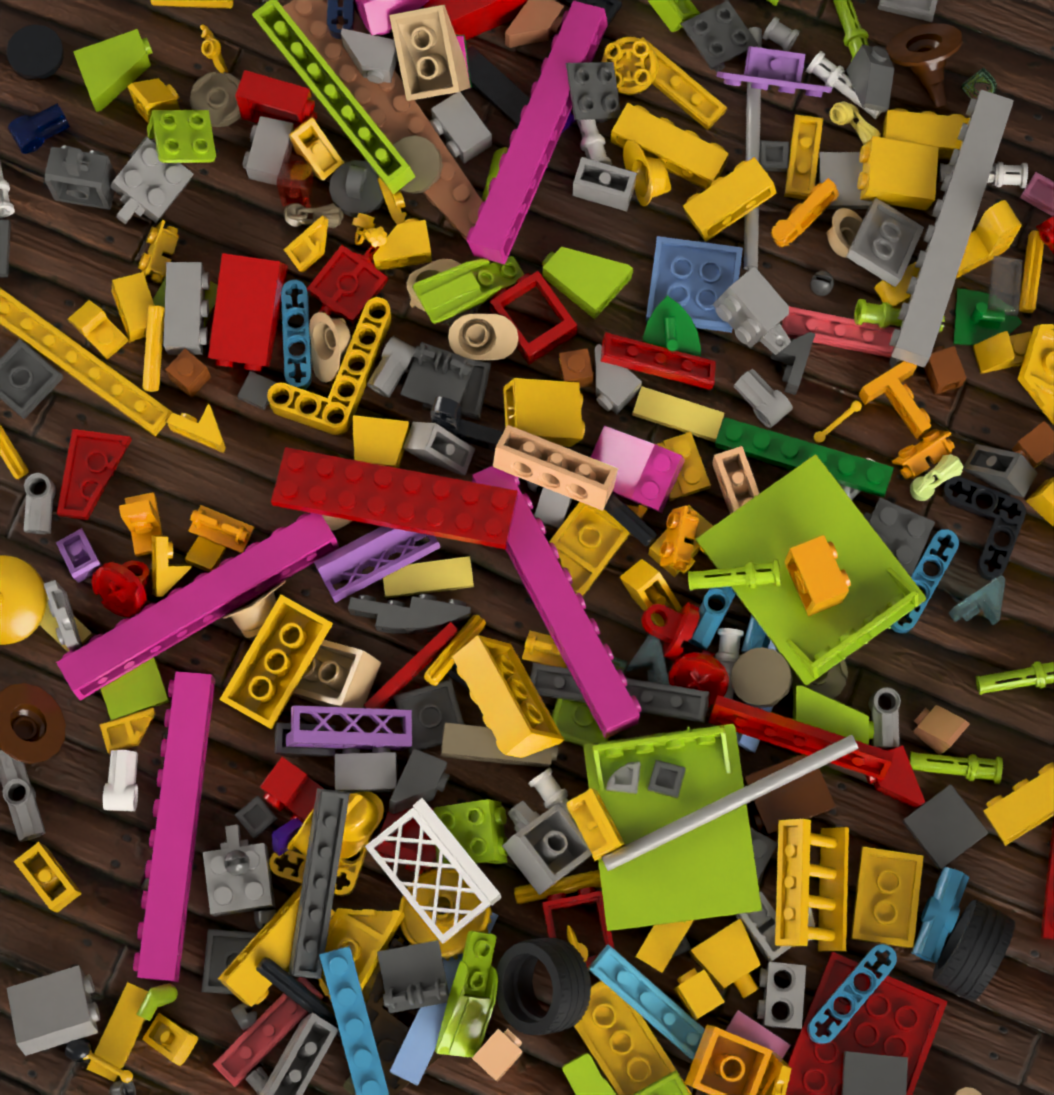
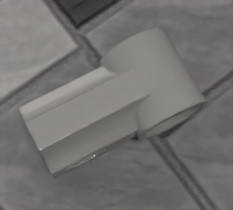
[367,336,416,398]
[734,369,793,428]
[24,473,56,534]
[868,688,901,749]

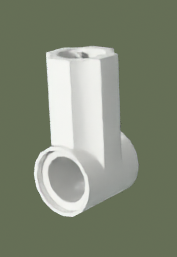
[103,750,138,812]

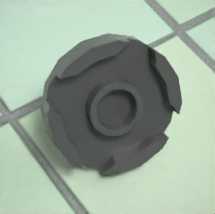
[329,160,385,217]

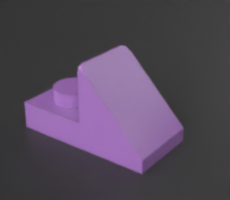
[56,528,102,583]

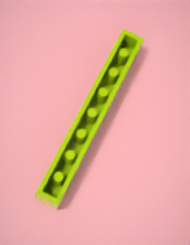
[252,0,416,194]

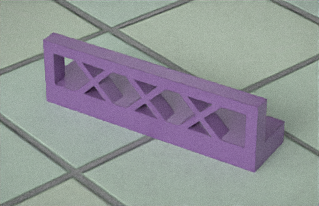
[314,526,441,603]
[286,706,412,751]

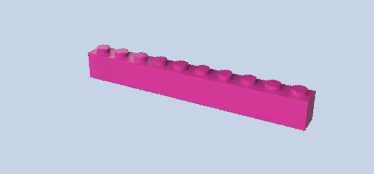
[467,1,608,265]
[472,466,642,739]
[56,512,339,701]
[133,671,215,982]

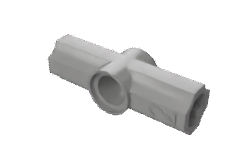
[0,750,46,842]

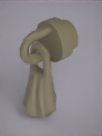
[283,203,344,229]

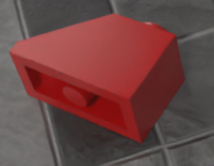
[864,745,926,808]

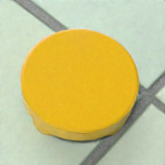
[601,37,658,95]

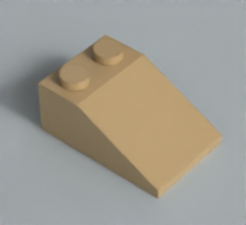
[389,5,470,101]
[292,640,381,717]

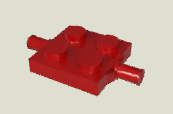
[307,245,388,325]

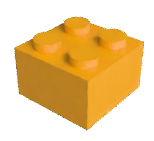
[784,535,851,617]
[684,1024,773,1095]

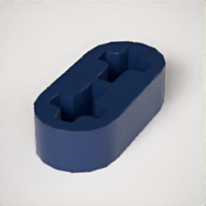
[327,0,354,40]

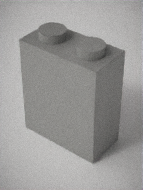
[7,965,100,1056]

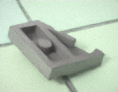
[44,580,83,650]

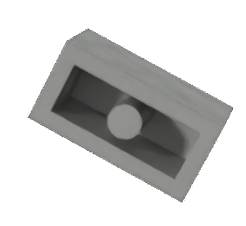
[430,92,492,163]
[243,116,295,186]
[572,157,637,212]
[335,747,398,793]

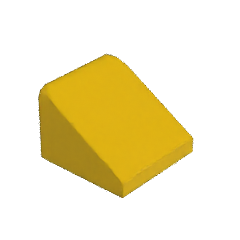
[185,536,226,572]

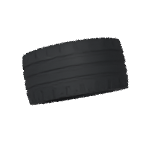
[932,899,1015,1001]
[496,938,591,1035]

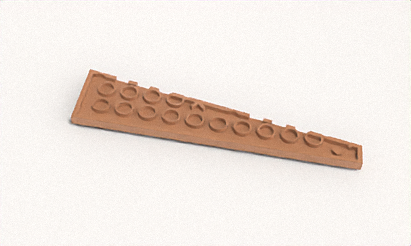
[282,0,490,261]

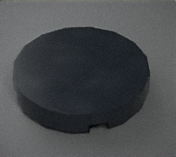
[6,24,64,80]

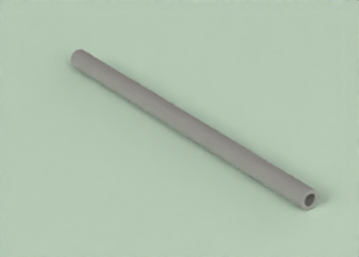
[744,27,762,270]
[601,735,859,871]

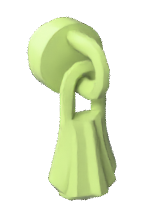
[910,454,963,501]

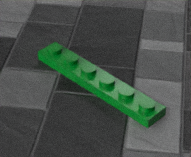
[715,417,894,498]

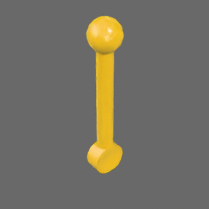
[814,400,862,444]

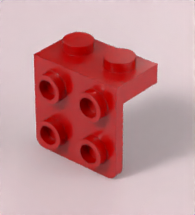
[375,807,436,875]

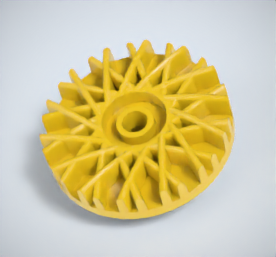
[399,868,492,961]

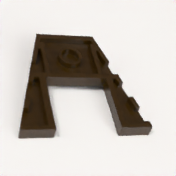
[343,937,493,1095]

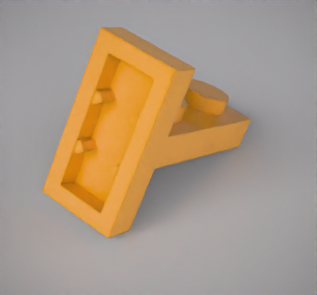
[858,361,931,440]
[119,492,163,557]

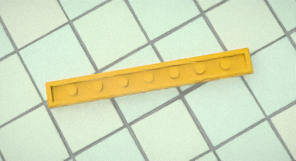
[0,288,172,437]

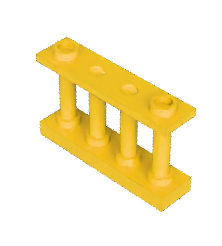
[775,819,849,952]

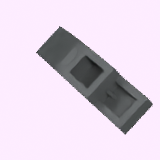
[348,594,471,634]

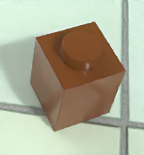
[924,346,967,395]
[559,348,593,388]
[165,349,211,398]
[1012,421,1054,469]

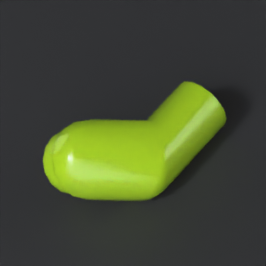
[136,983,178,1021]

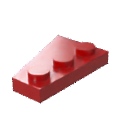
[57,429,132,520]

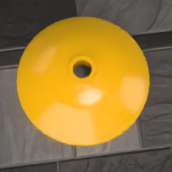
[0,555,47,645]

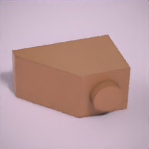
[505,0,564,48]
[912,705,970,755]

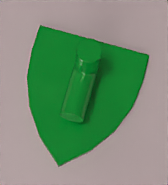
[953,289,1022,345]
[643,295,701,357]

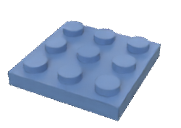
[646,236,743,333]

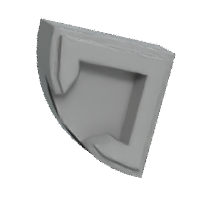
[606,762,641,794]

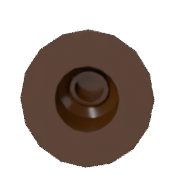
[886,23,963,109]
[0,683,66,764]

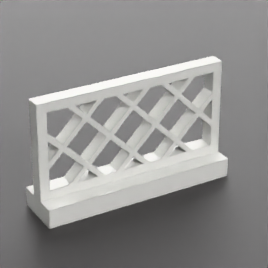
[365,798,501,944]

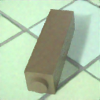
[440,723,558,768]

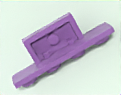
[716,46,832,97]

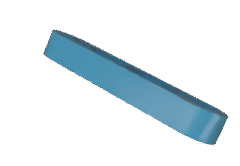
[281,280,312,390]
[891,530,959,633]
[807,944,897,1044]

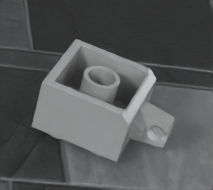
[110,137,194,224]
[713,266,791,355]
[502,801,592,895]
[203,825,276,917]

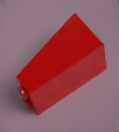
[423,0,528,41]
[208,253,288,372]

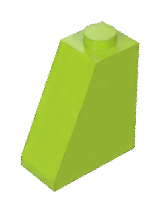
[73,29,153,112]
[542,246,633,319]
[792,683,874,745]

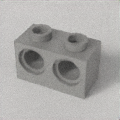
[735,891,792,962]
[757,962,806,1029]

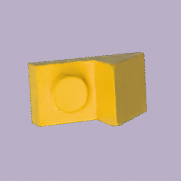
[289,117,344,181]
[68,300,128,360]
[973,331,1031,374]
[167,404,226,453]
[151,535,192,597]
[142,1013,199,1066]

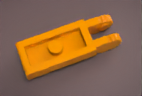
[771,178,839,247]

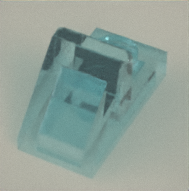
[949,575,1006,625]
[627,634,670,685]

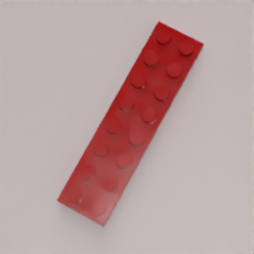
[271,447,518,549]

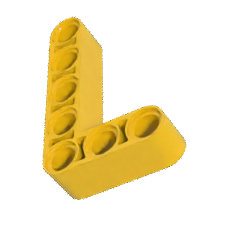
[874,200,1022,309]
[267,297,392,435]

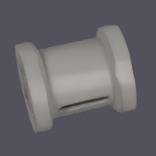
[762,16,800,52]

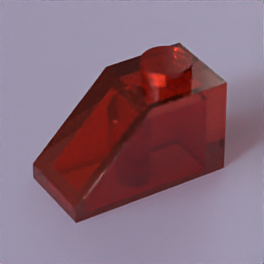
[276,161,314,208]

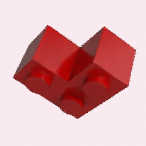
[260,757,324,823]

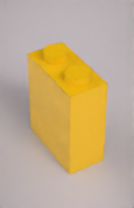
[857,136,939,211]
[503,378,585,447]

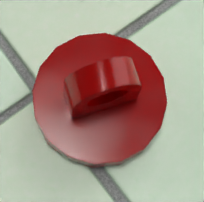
[91,561,149,617]
[641,602,700,661]
[669,650,729,707]

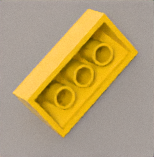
[219,595,333,729]
[452,635,564,758]

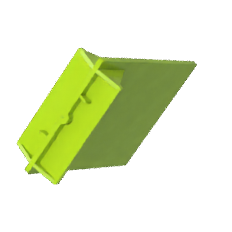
[695,454,926,686]
[583,724,762,931]

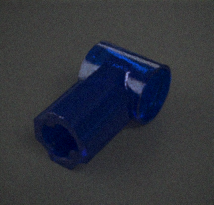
[8,103,70,154]

